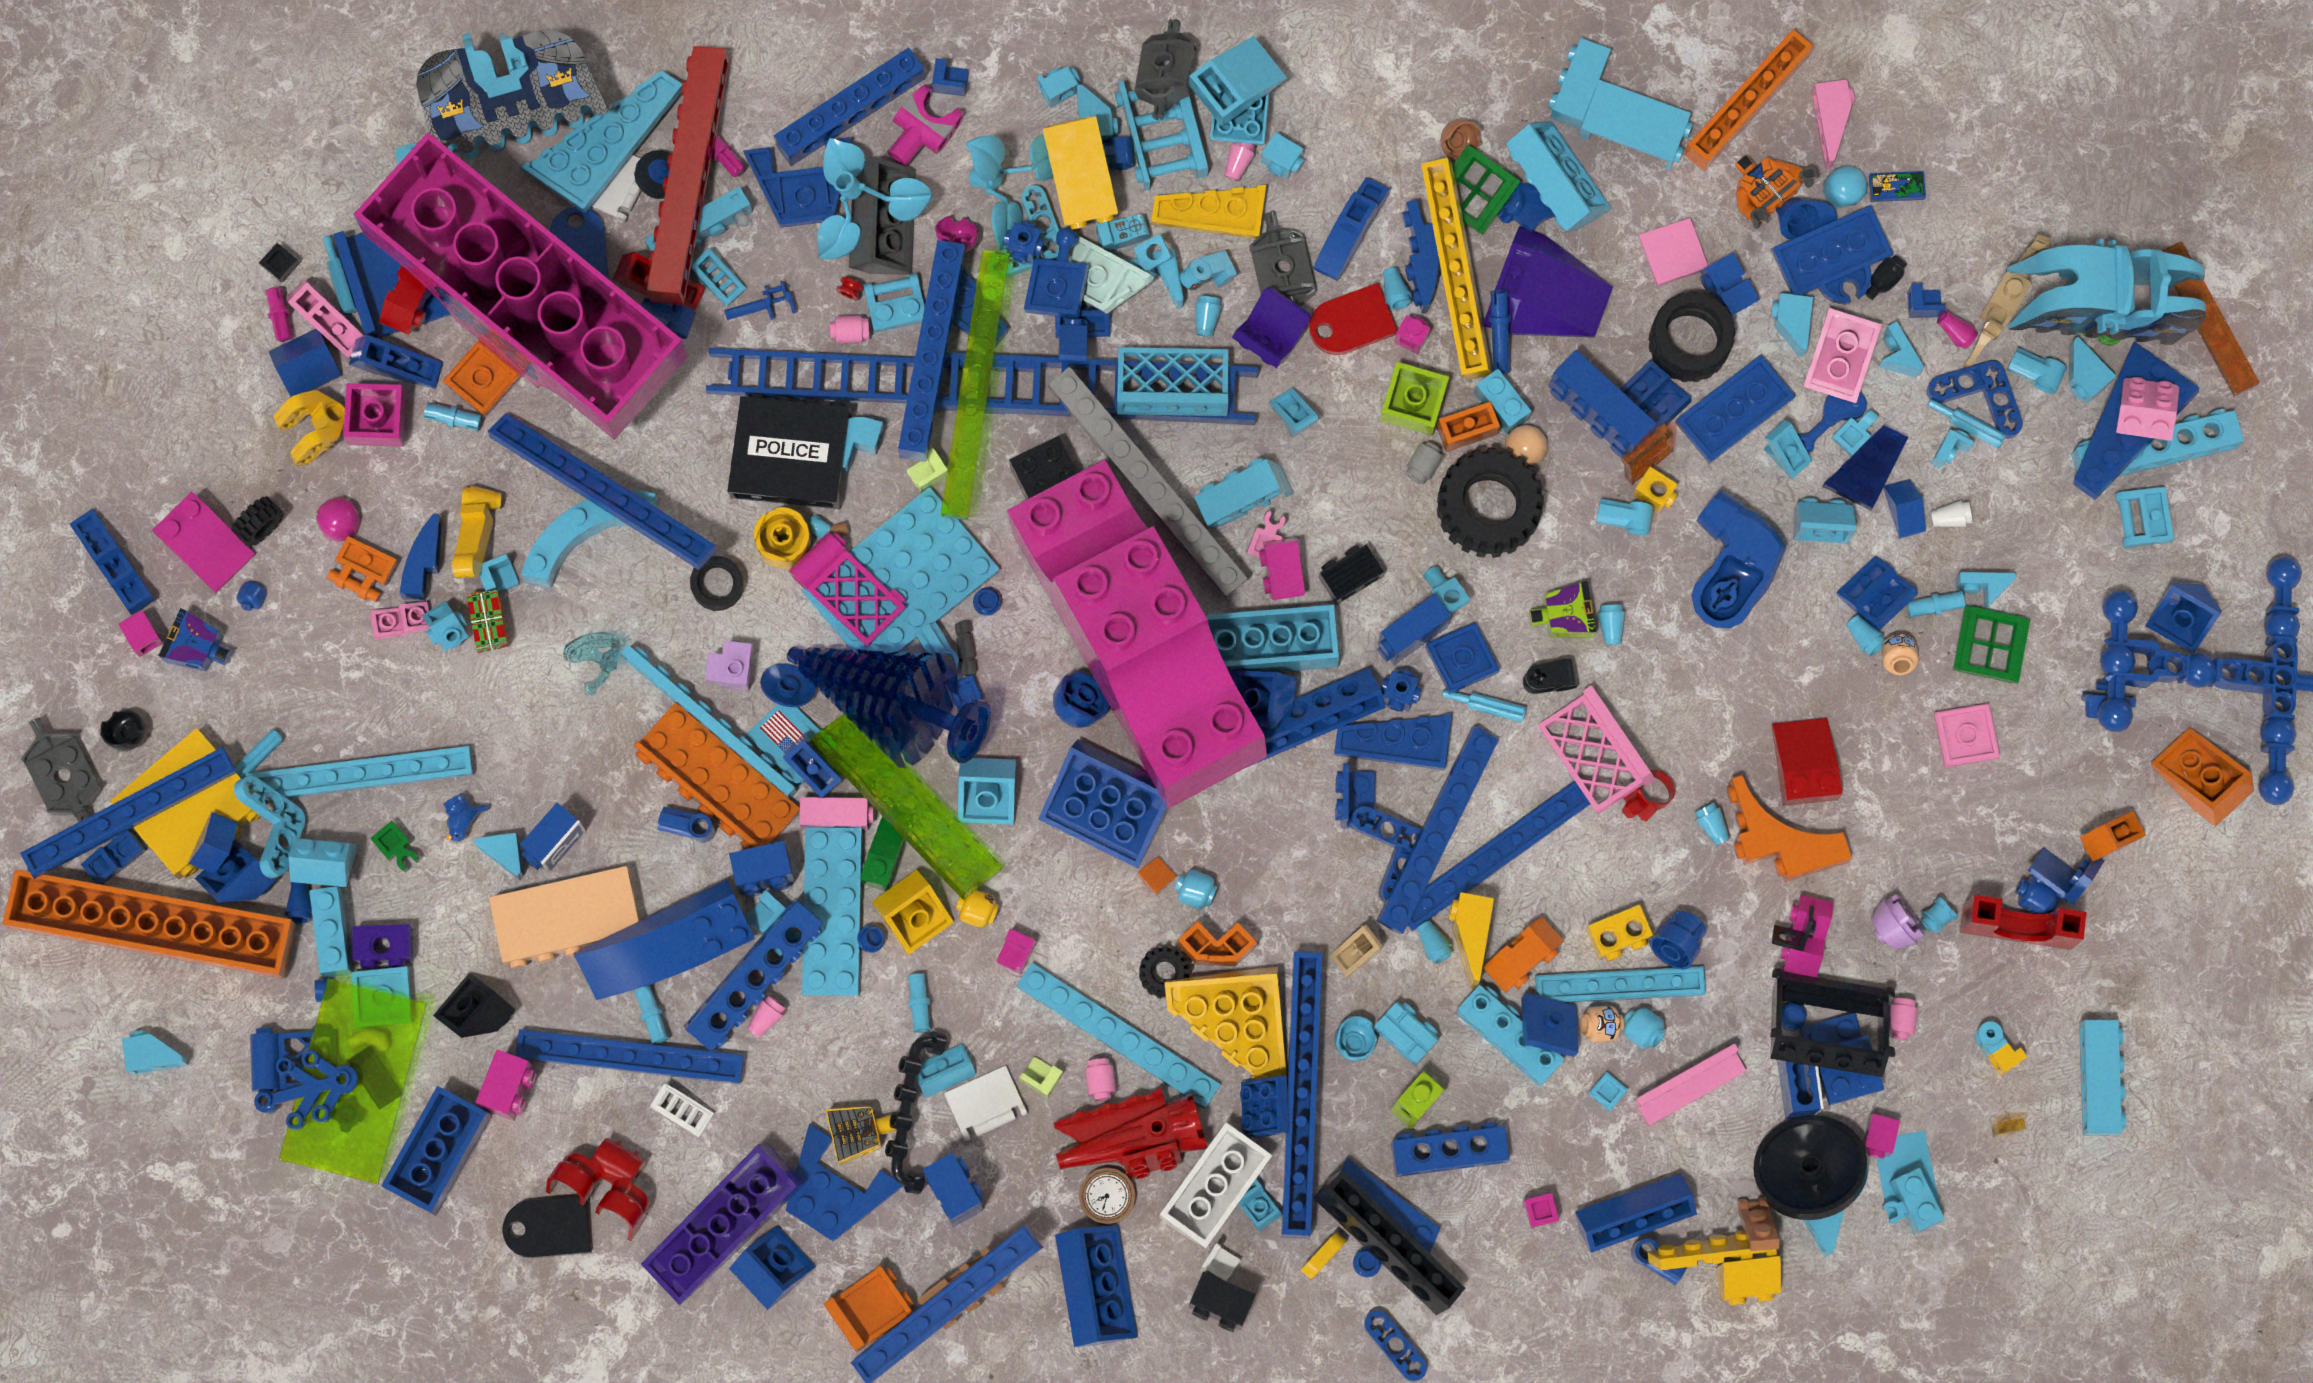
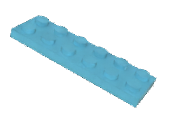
[802,827,862,996]

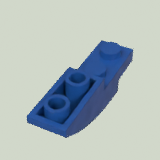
[1313,177,1390,281]
[1402,200,1439,314]

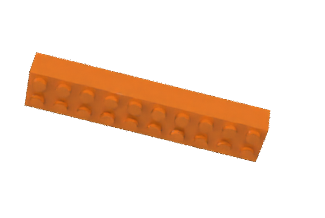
[2,869,297,979]

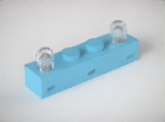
[644,186,753,252]

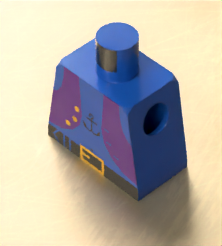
[158,608,231,671]

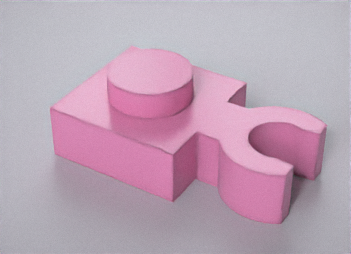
[1246,510,1285,557]

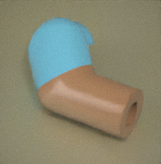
[808,515,849,539]

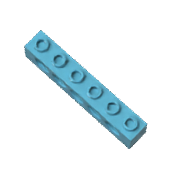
[2071,409,2244,477]

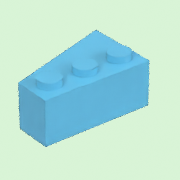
[1194,458,1294,528]

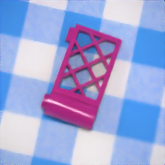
[788,532,906,647]

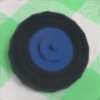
[634,150,670,199]

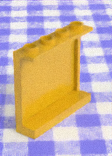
[110,728,261,880]

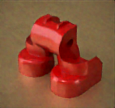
[546,1138,649,1241]

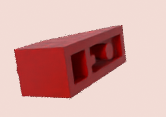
[613,252,705,311]

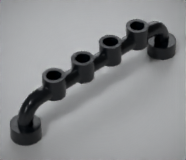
[885,1031,947,1195]

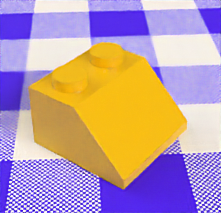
[871,869,954,955]
[1716,1256,1781,1306]

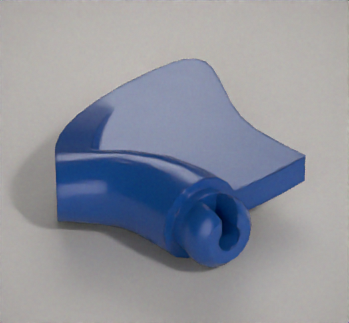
[1498,183,1555,232]

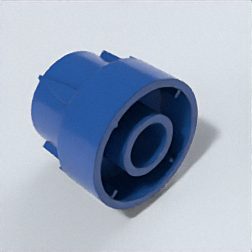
[1650,910,1707,970]

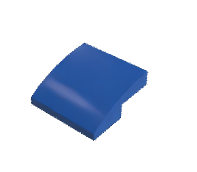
[1620,360,1692,438]
[1836,556,1918,631]

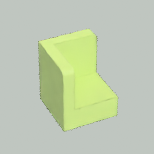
[907,448,949,493]
[1019,1057,1063,1098]

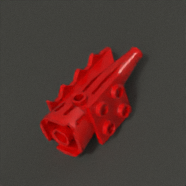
[1053,1088,1208,1179]

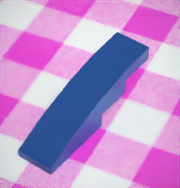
[70,508,155,615]

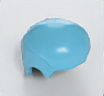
[1823,166,1868,208]
[1334,1016,1377,1062]

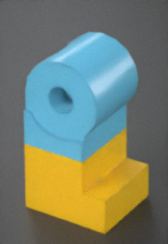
[1975,1021,2027,1076]

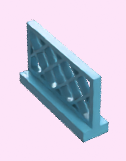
[1117,347,1228,416]

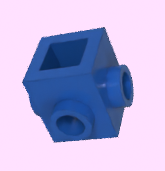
[1003,222,1044,264]
[1381,669,1422,712]

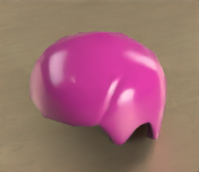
[935,216,979,252]
[316,497,361,542]

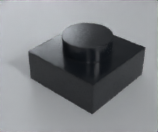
[259,243,299,282]

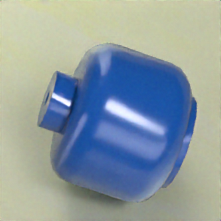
[236,581,267,611]

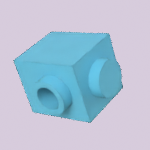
[1260,132,1304,179]

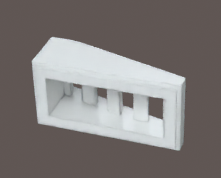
[650,1083,714,1138]

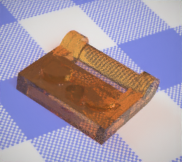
[1620,423,1674,485]

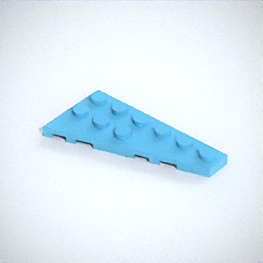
[520,70,682,213]

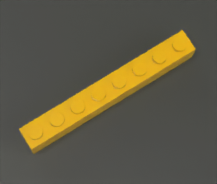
[1421,158,1493,380]

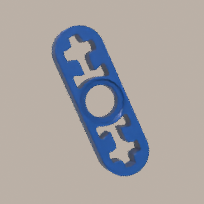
[1364,1311,1427,1382]

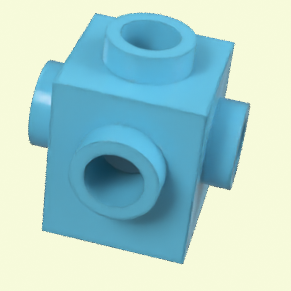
[422,601,469,652]

